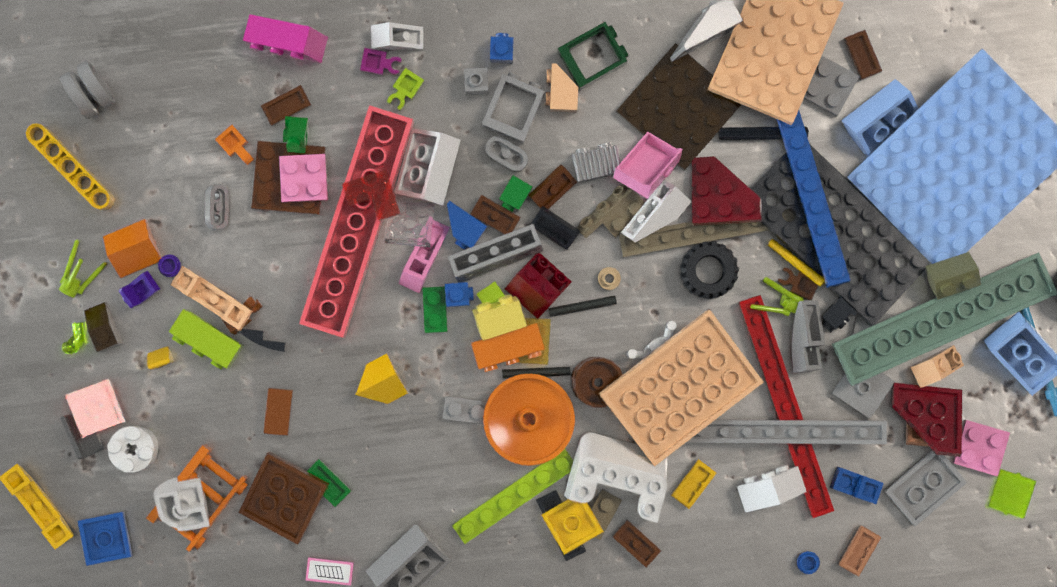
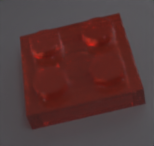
[64,379,125,438]

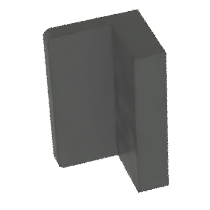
[60,408,105,459]

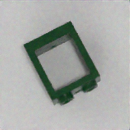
[557,22,629,91]

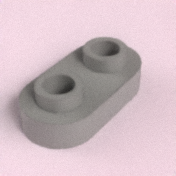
[485,136,528,171]
[205,184,229,230]

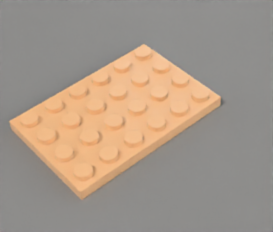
[708,0,844,125]
[599,309,764,466]

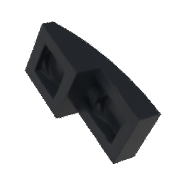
[240,329,288,352]

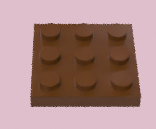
[251,141,326,215]
[238,451,329,545]

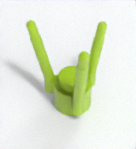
[58,240,107,298]
[751,277,804,316]

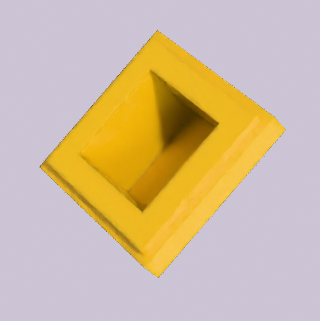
[147,346,174,370]

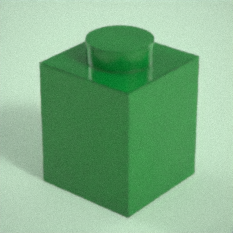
[499,175,533,213]

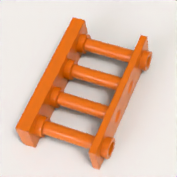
[146,444,249,552]

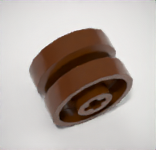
[570,356,623,408]

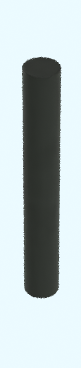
[548,295,617,317]
[502,366,571,379]

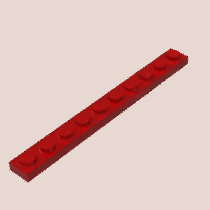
[738,295,834,518]

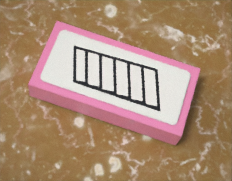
[306,557,354,586]

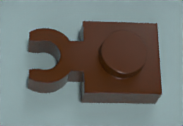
[778,268,819,300]

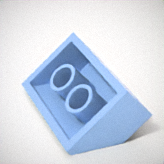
[842,79,918,158]

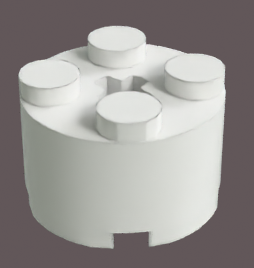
[107,426,158,473]

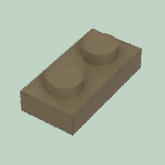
[591,489,622,540]

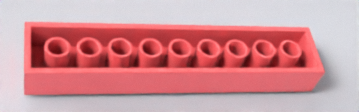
[299,105,414,338]

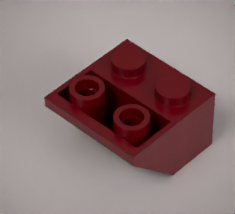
[504,253,572,319]

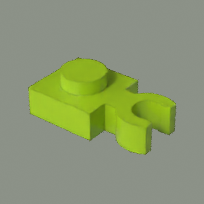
[387,68,425,111]

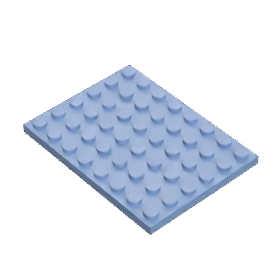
[847,49,1057,264]

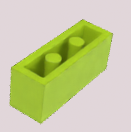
[169,309,244,370]

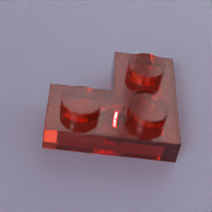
[342,170,401,221]

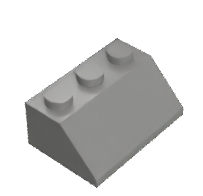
[366,524,452,587]

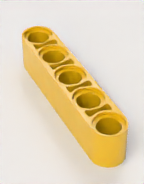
[26,123,114,211]

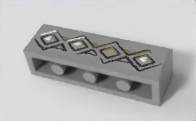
[448,224,543,283]

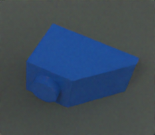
[447,201,488,250]

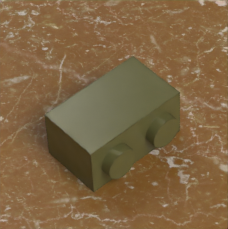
[926,252,981,299]

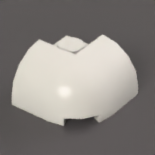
[154,478,209,531]

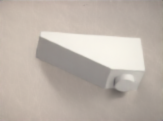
[621,180,691,242]

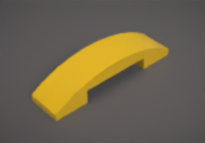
[0,463,74,550]

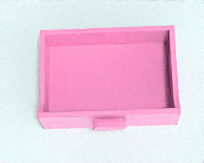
[614,132,683,199]

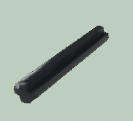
[718,126,809,140]

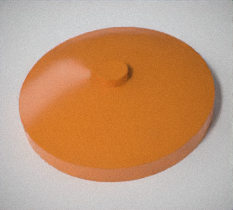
[483,374,575,465]

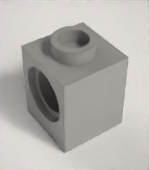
[464,68,488,95]

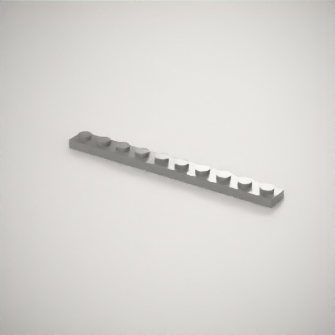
[686,420,887,444]

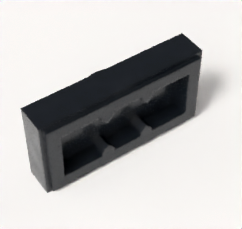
[530,206,580,250]

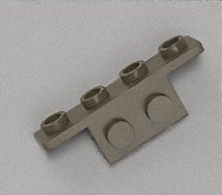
[576,184,645,238]

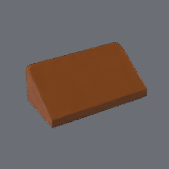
[264,388,293,436]

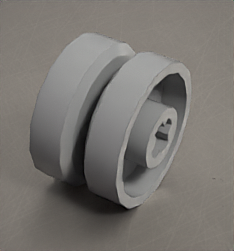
[60,60,115,119]

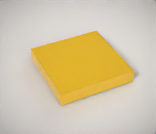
[541,499,604,555]

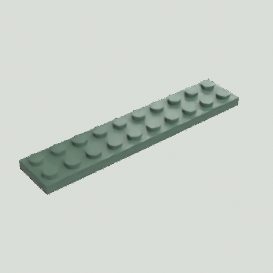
[832,252,1057,386]

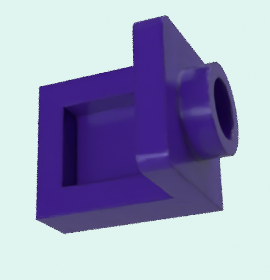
[118,271,160,309]

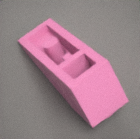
[399,218,450,293]

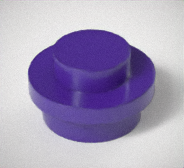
[158,255,181,277]

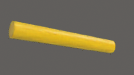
[767,239,825,287]

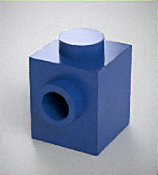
[490,33,514,64]
[445,282,474,307]

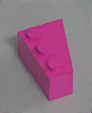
[243,14,328,63]

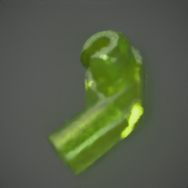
[62,322,85,354]

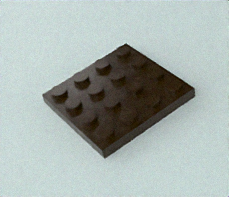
[616,43,742,171]

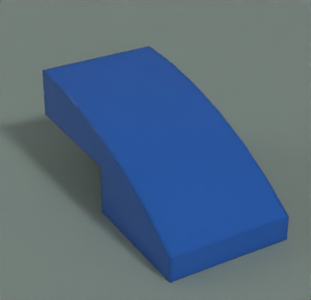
[830,466,884,504]

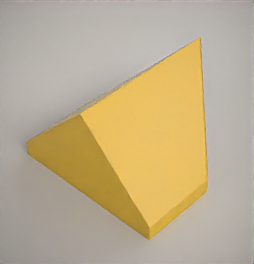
[355,353,408,404]

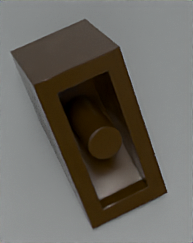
[84,302,123,352]

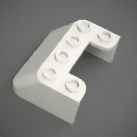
[564,432,667,523]

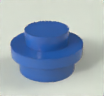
[797,551,820,574]

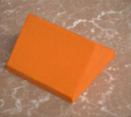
[103,219,162,278]

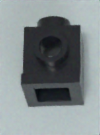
[821,297,857,333]

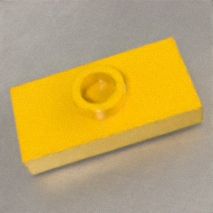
[671,459,717,509]

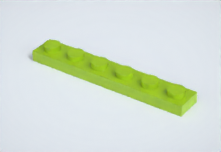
[452,449,573,544]

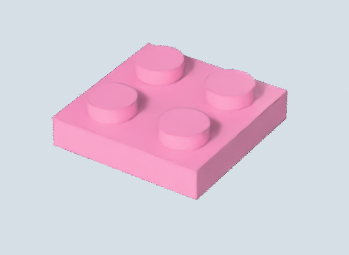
[279,154,328,202]
[952,420,1010,476]

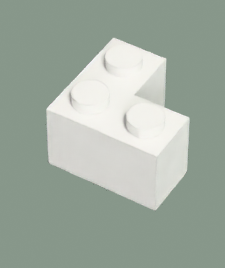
[737,464,807,513]

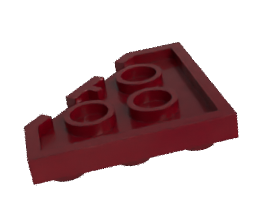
[692,156,762,226]
[892,383,962,457]

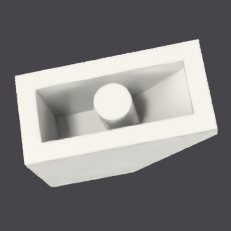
[371,22,424,50]

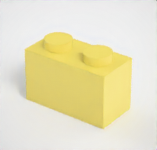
[472,295,527,340]

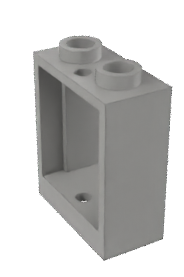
[482,73,545,144]

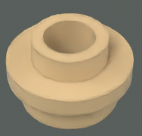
[598,267,621,290]

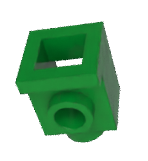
[283,116,309,153]

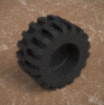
[680,241,739,299]

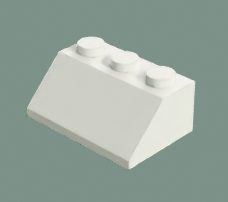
[394,128,461,206]

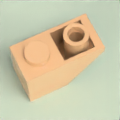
[546,63,578,113]
[910,345,964,388]

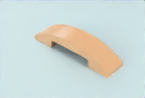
[170,266,253,331]

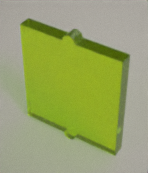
[988,469,1036,518]

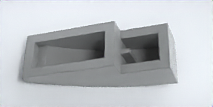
[792,300,825,373]

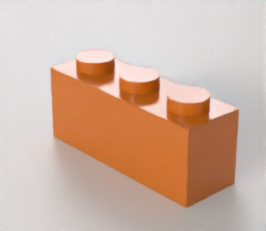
[471,323,545,372]

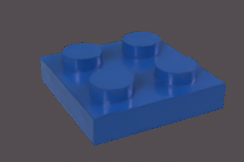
[78,511,133,566]

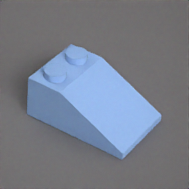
[983,311,1057,396]

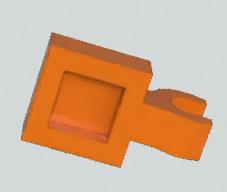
[215,125,254,165]

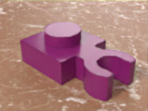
[360,48,402,75]

